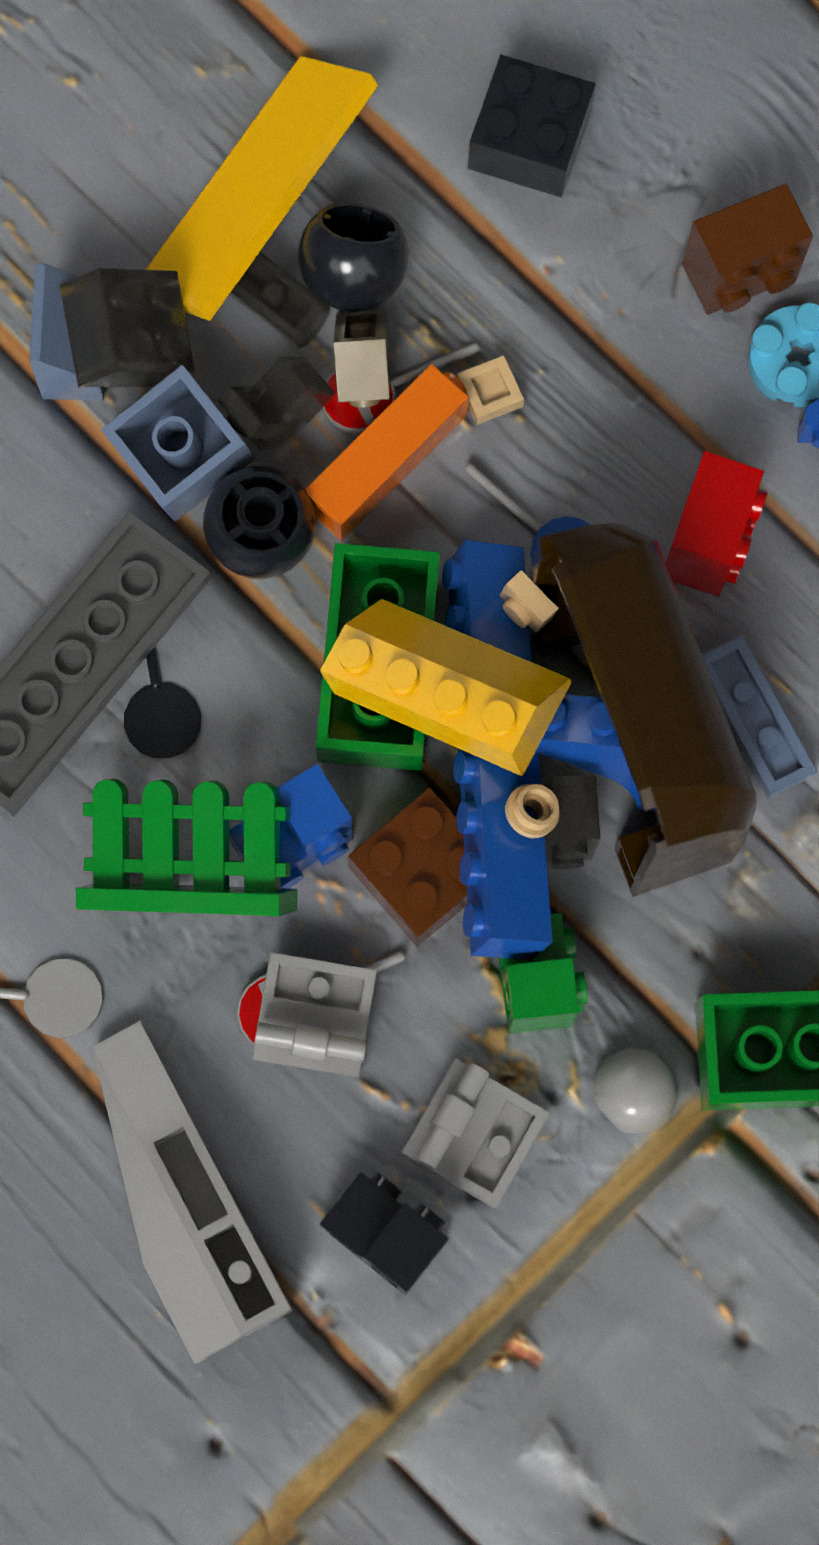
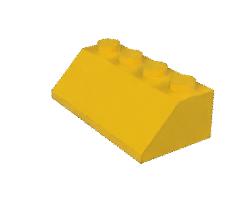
[320,599,572,776]

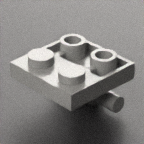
[252,952,377,1077]
[401,1058,550,1209]

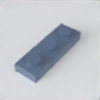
[702,635,817,799]

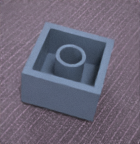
[101,365,256,522]

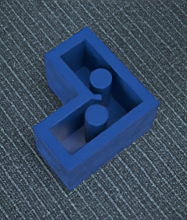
[229,763,353,888]

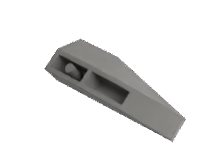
[92,1021,293,1365]

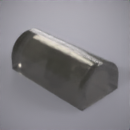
[229,252,330,349]

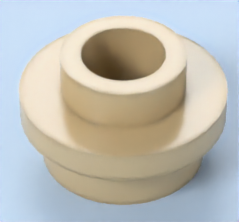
[505,784,559,838]

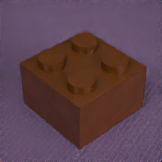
[682,183,813,315]
[348,788,467,947]

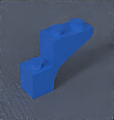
[535,694,656,813]

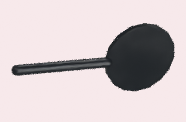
[124,647,201,758]

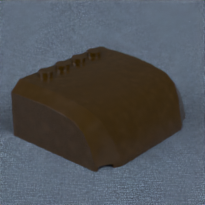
[530,523,757,897]

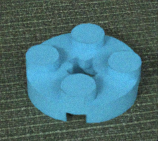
[747,303,819,408]

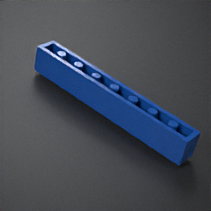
[442,540,552,960]

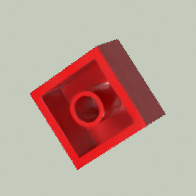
[666,451,768,597]

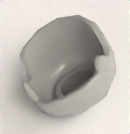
[593,1048,677,1134]

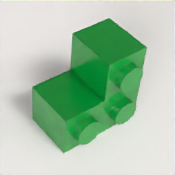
[499,913,587,1034]

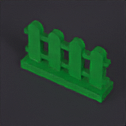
[76,778,297,916]

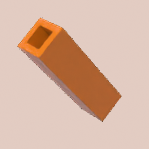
[306,364,469,542]

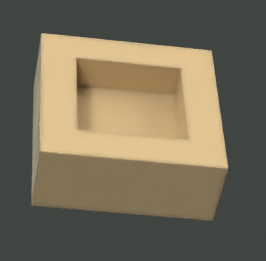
[457,355,524,425]
[500,570,559,633]

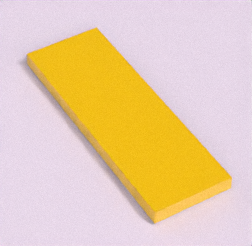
[133,56,379,321]

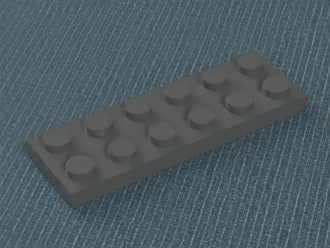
[0,511,212,817]

